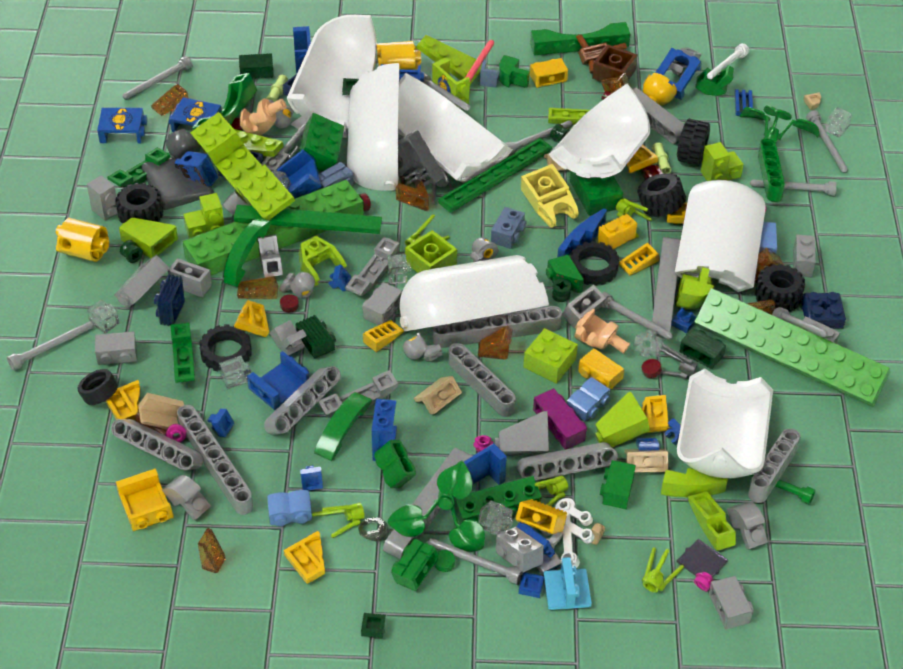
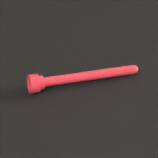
[465,40,494,81]

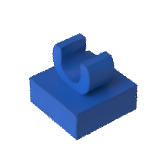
[328,264,351,291]
[671,307,696,333]
[207,408,234,437]
[665,418,681,445]
[300,465,323,491]

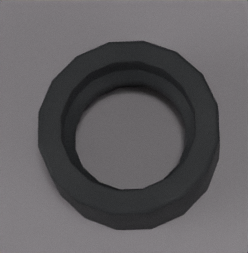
[77,369,118,405]

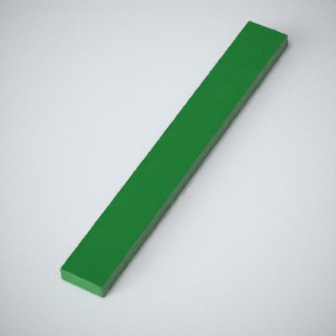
[438,138,552,213]
[234,205,382,234]

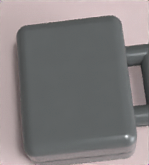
[142,158,214,210]

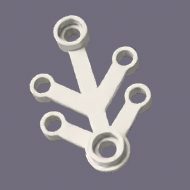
[539,498,595,568]

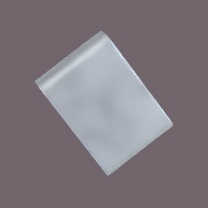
[536,553,561,576]

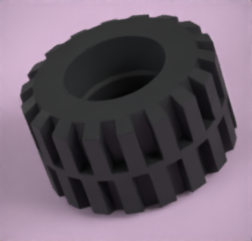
[677,118,710,166]
[637,173,686,217]
[115,183,163,223]
[755,264,805,312]

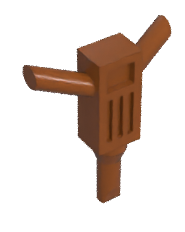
[576,34,627,73]

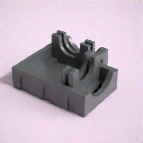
[398,130,445,190]

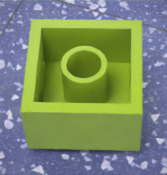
[405,230,457,273]
[523,328,578,384]

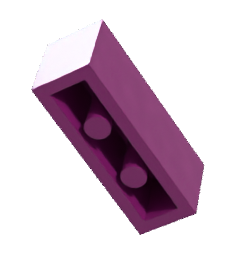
[533,388,587,450]

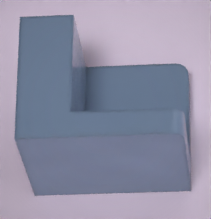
[480,60,499,88]

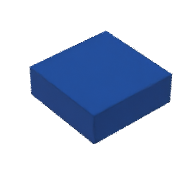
[636,438,659,451]
[519,572,544,598]

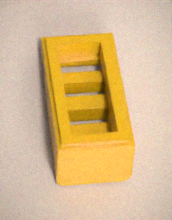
[619,242,660,276]
[363,320,404,352]

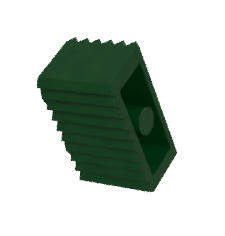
[239,53,274,79]
[295,315,336,359]
[679,327,726,369]

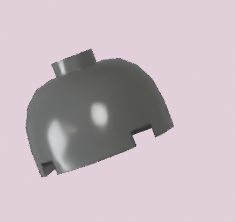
[165,129,201,159]

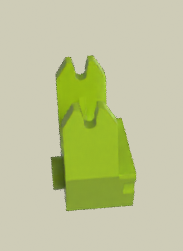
[298,236,347,286]

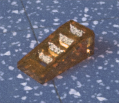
[151,84,188,116]
[237,276,278,299]
[198,528,226,573]

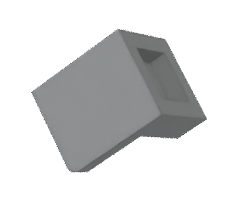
[222,190,248,216]

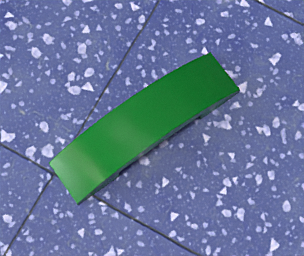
[107,147,170,187]
[223,218,272,287]
[170,323,195,383]
[314,392,372,461]

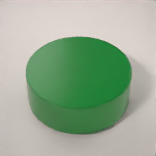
[434,550,455,572]

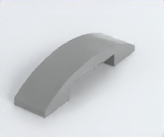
[345,237,400,296]
[318,370,399,417]

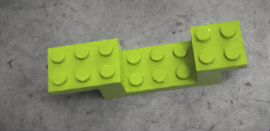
[190,112,295,221]

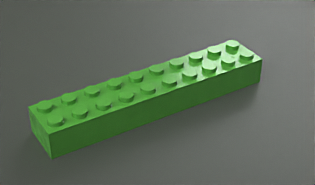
[182,180,364,275]
[694,288,890,407]

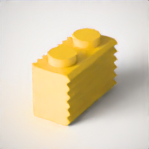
[530,58,568,88]
[597,214,638,249]
[578,348,624,389]
[516,499,567,534]

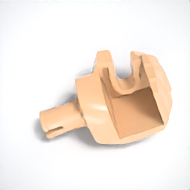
[240,98,287,136]
[574,309,630,354]

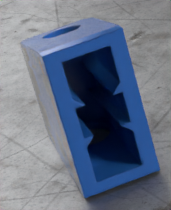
[175,151,218,187]

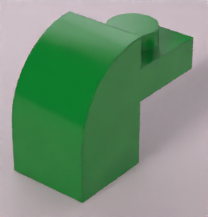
[499,55,530,88]
[695,65,734,96]

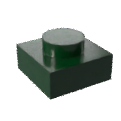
[342,78,359,95]
[361,613,386,638]

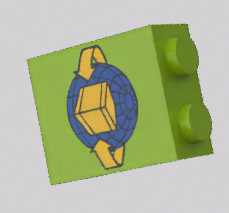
[432,58,470,109]

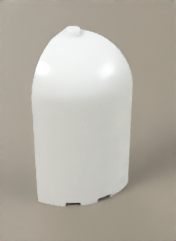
[287,15,377,138]
[347,63,399,191]
[398,73,513,182]
[549,83,650,178]
[675,180,765,292]
[400,255,549,331]
[677,369,773,478]

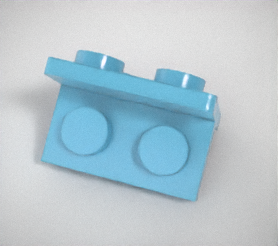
[544,557,592,610]

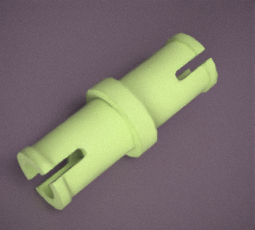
[266,75,288,102]
[652,143,672,174]

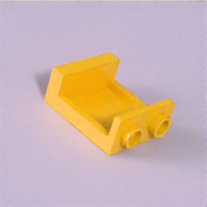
[116,468,173,531]

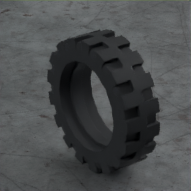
[570,241,619,286]
[199,324,252,372]

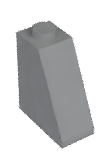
[114,255,169,308]
[495,411,549,456]

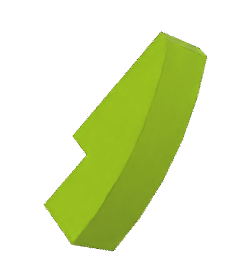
[661,468,728,498]
[688,491,736,551]

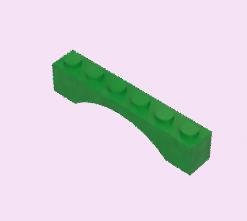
[530,22,630,56]
[192,73,257,130]

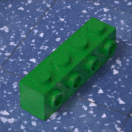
[454,476,542,524]

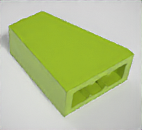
[119,218,178,258]
[595,391,650,448]

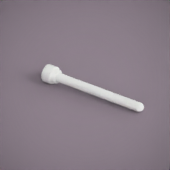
[707,43,749,79]

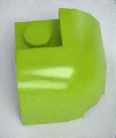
[675,267,714,310]

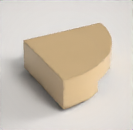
[803,92,821,110]
[591,523,605,545]

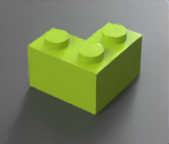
[701,142,744,181]
[183,193,224,239]

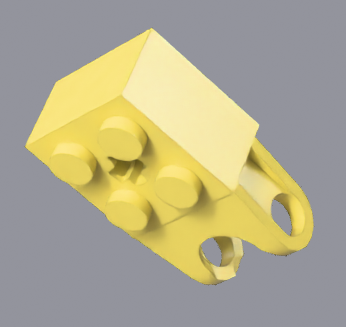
[521,164,579,228]

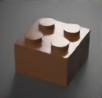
[592,44,638,88]

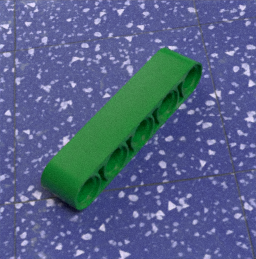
[758,138,785,202]

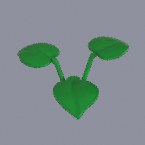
[740,105,819,143]
[388,460,485,552]

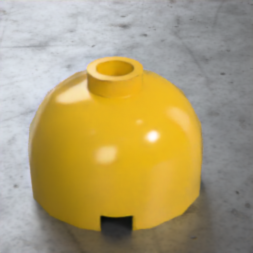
[643,73,677,106]

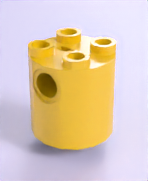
[376,41,421,70]
[56,218,109,262]

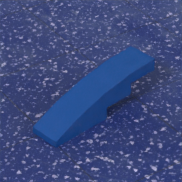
[557,209,607,257]

